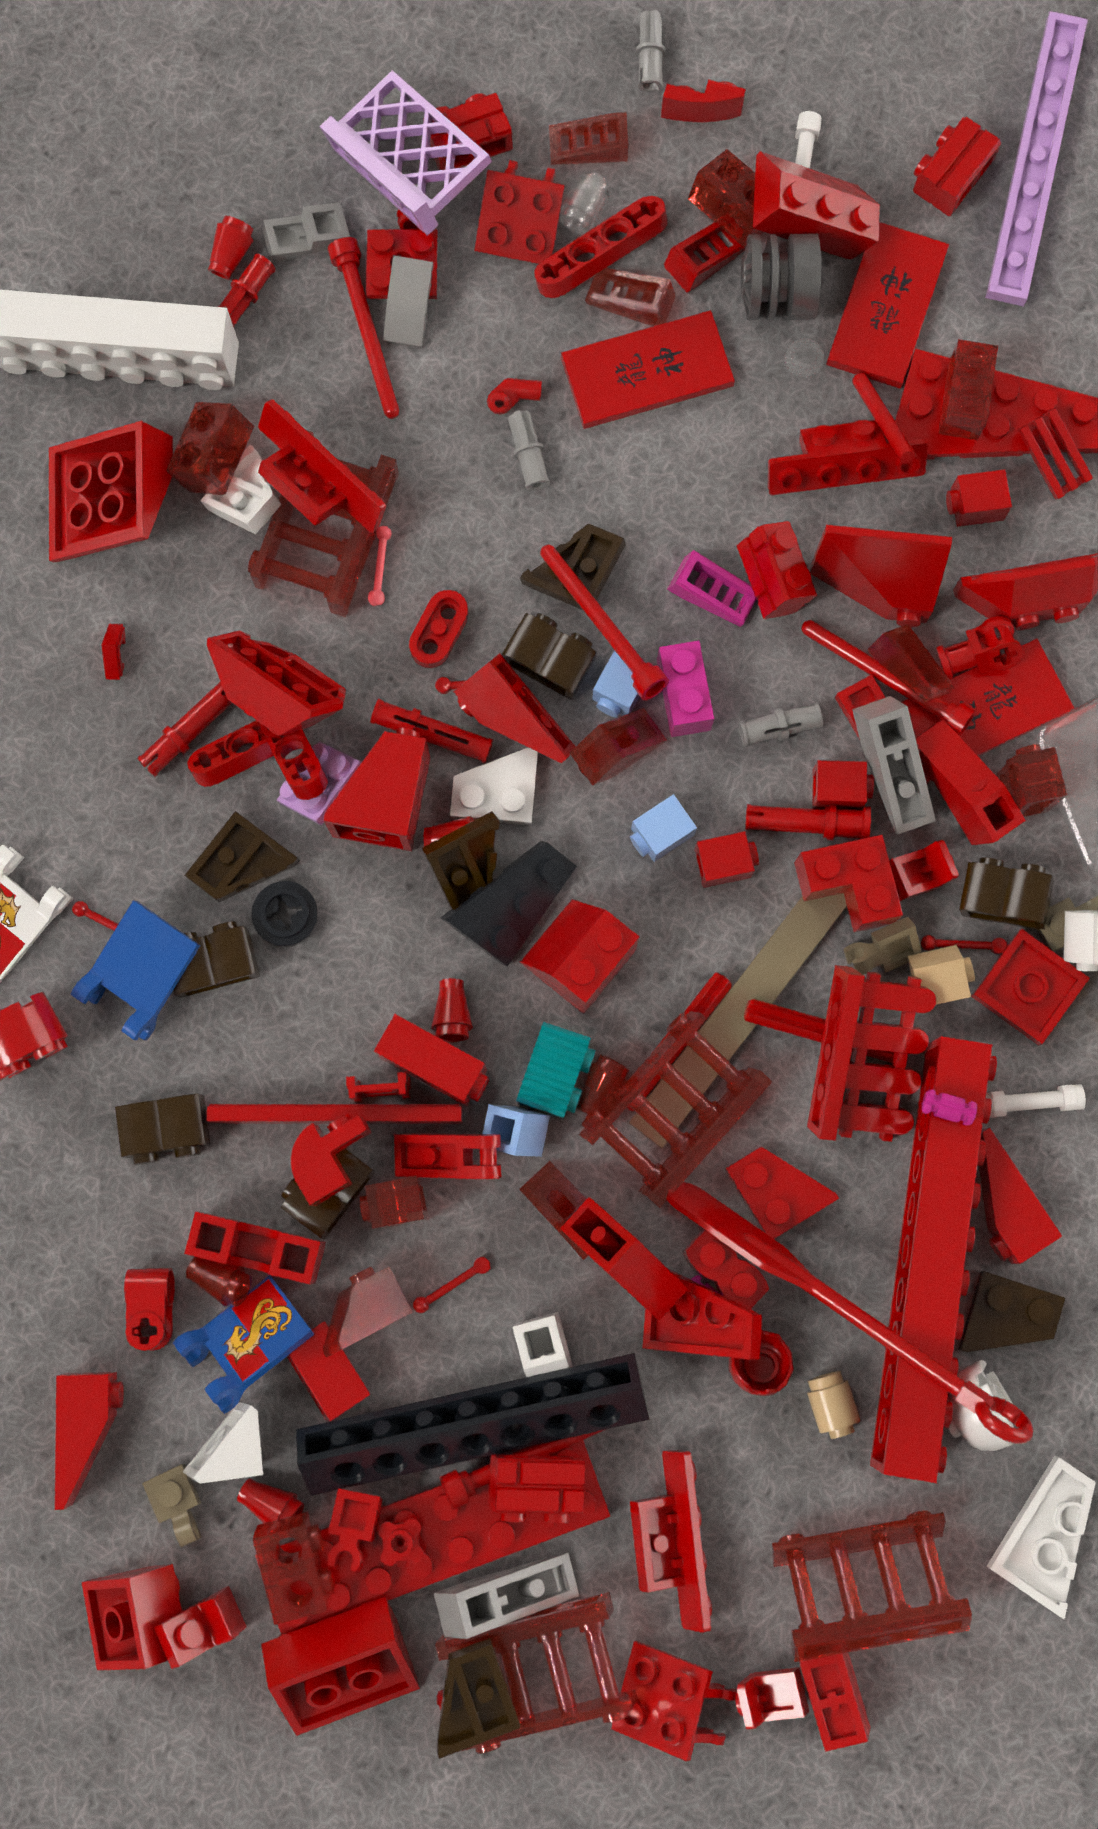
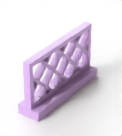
[320,70,492,235]

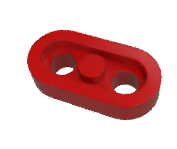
[409,590,469,668]

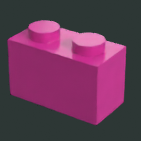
[657,641,714,737]

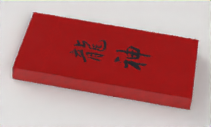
[826,222,949,389]
[561,310,735,429]
[901,639,1075,756]

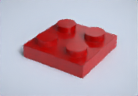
[971,929,1090,1046]

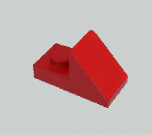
[154,1586,247,1669]

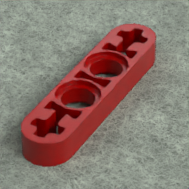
[534,196,668,298]

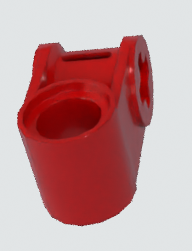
[124,1268,175,1351]

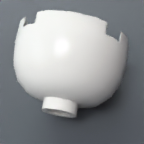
[947,1360,1014,1451]

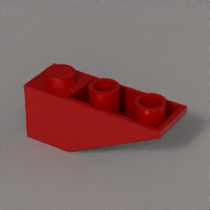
[915,719,1026,845]

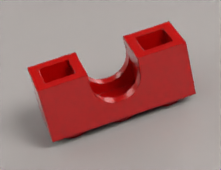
[184,1211,326,1284]

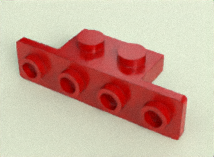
[258,399,386,533]
[768,420,928,495]
[630,1450,712,1633]

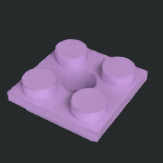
[277,742,362,825]

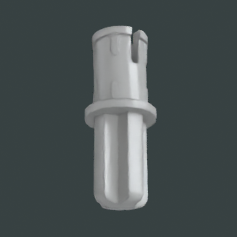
[636,10,666,91]
[508,410,550,491]

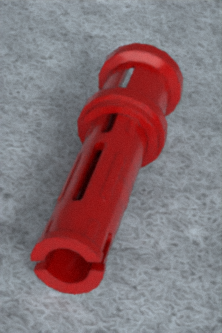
[745,804,871,841]

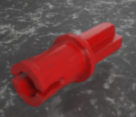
[219,254,276,327]

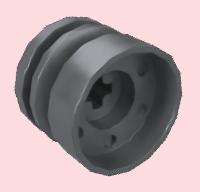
[740,234,821,320]

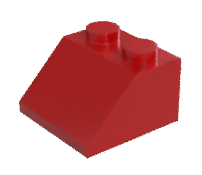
[81,1564,182,1670]

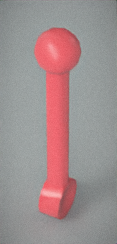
[368,526,392,606]

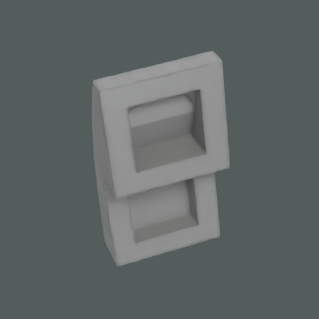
[262,202,350,263]
[383,255,434,348]

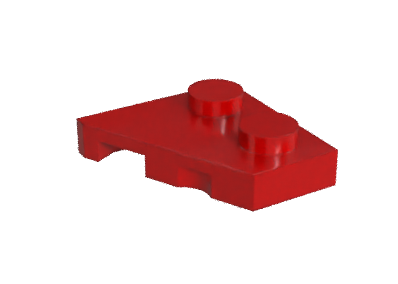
[725,1147,839,1239]

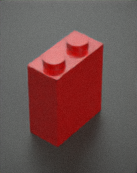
[374,1014,490,1107]
[560,1197,688,1321]

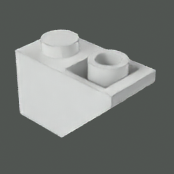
[513,1312,573,1377]

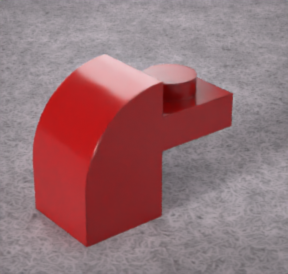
[291,1114,372,1206]

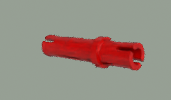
[137,681,232,777]
[370,699,494,763]

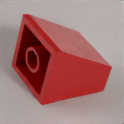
[324,728,431,852]
[520,899,640,1014]

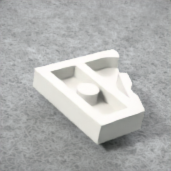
[200,445,281,534]
[450,747,538,826]

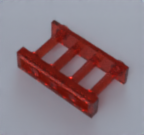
[248,430,399,617]
[579,1011,772,1208]
[772,1511,972,1662]
[435,1592,637,1754]

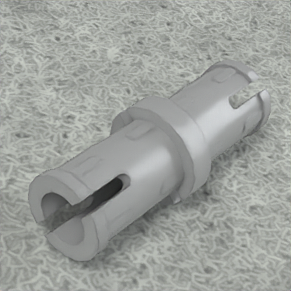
[738,702,823,747]

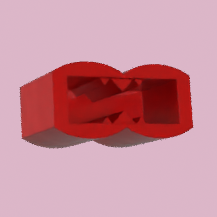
[683,1229,769,1309]

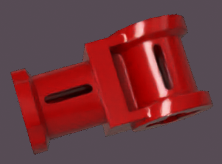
[936,616,1024,680]

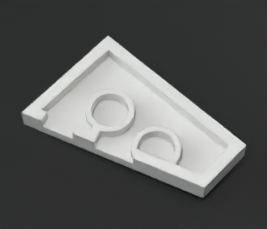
[987,1456,1096,1619]

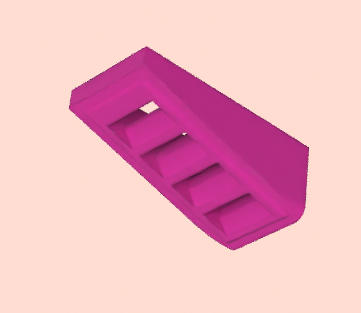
[667,550,757,627]

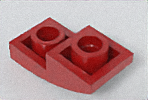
[661,79,746,122]

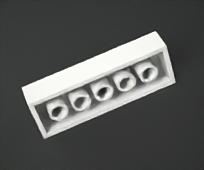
[0,290,239,390]

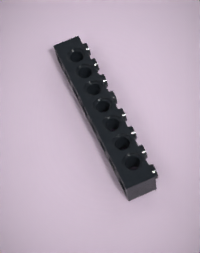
[296,1353,650,1496]

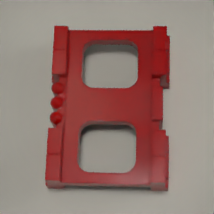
[346,1072,412,1103]

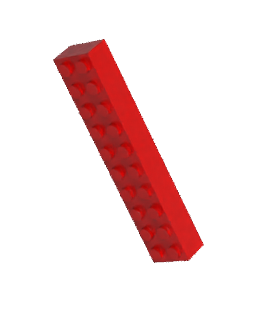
[870,1036,997,1483]

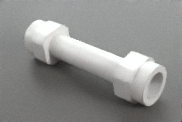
[795,111,821,168]
[986,1084,1086,1118]

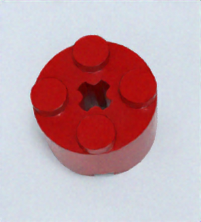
[0,992,68,1081]

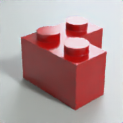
[794,835,903,933]

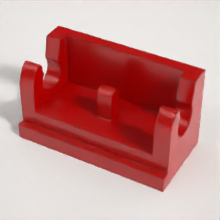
[287,1321,371,1422]
[799,1640,871,1752]

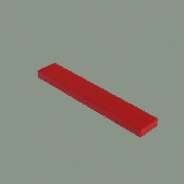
[207,1104,463,1124]

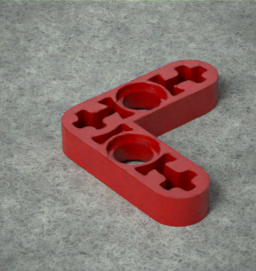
[187,720,328,800]

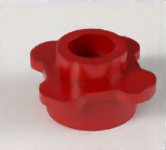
[378,1518,424,1566]

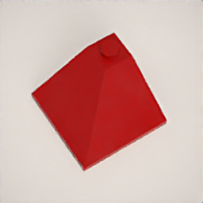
[49,420,173,562]
[810,525,952,627]

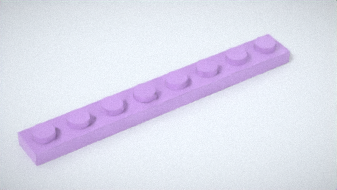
[985,11,1088,306]

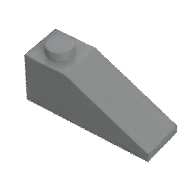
[852,696,936,834]
[433,1553,580,1639]

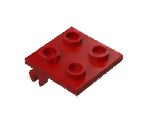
[474,160,565,264]
[611,1641,737,1762]

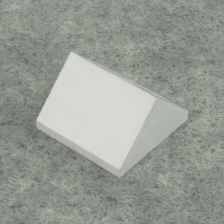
[183,1402,263,1484]

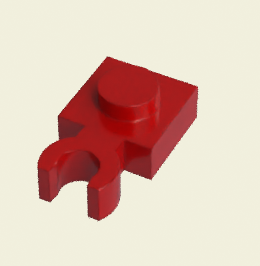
[327,1488,383,1573]

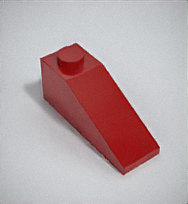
[453,653,576,763]
[979,1127,1062,1264]
[55,1372,124,1510]

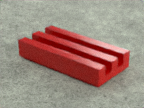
[1018,408,1093,499]

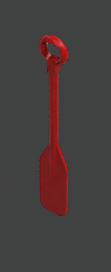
[666,1182,1034,1444]

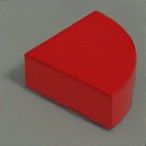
[101,624,126,680]

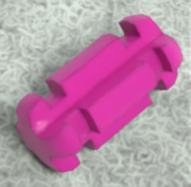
[922,1090,977,1125]

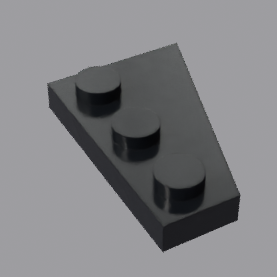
[440,841,577,967]

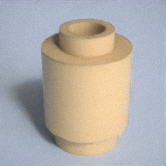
[807,1371,861,1439]

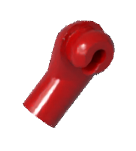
[487,378,542,414]

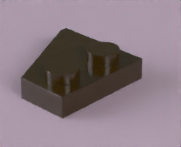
[520,523,626,610]
[184,811,299,902]
[421,811,500,910]
[958,1271,1065,1352]
[436,1638,521,1759]

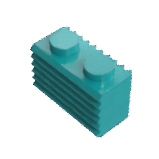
[516,1022,596,1120]

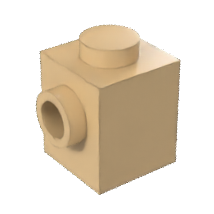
[907,945,975,1005]

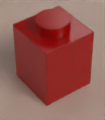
[946,469,1012,527]
[812,760,874,810]
[694,831,759,888]

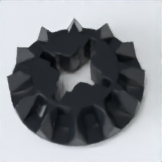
[251,881,318,947]

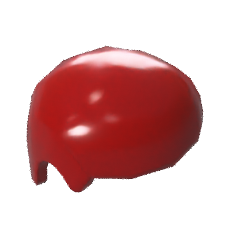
[729,1330,794,1396]

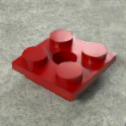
[366,229,438,299]

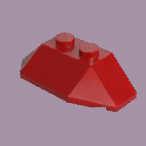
[953,553,1098,631]
[207,630,346,736]

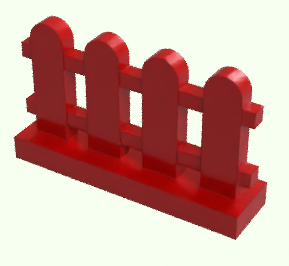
[807,965,936,1142]

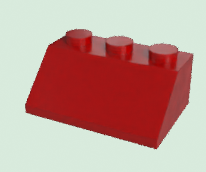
[753,151,880,259]
[261,1597,420,1736]

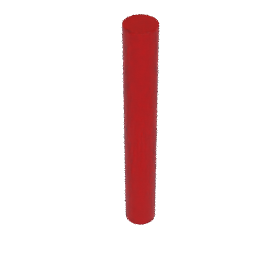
[852,373,915,463]

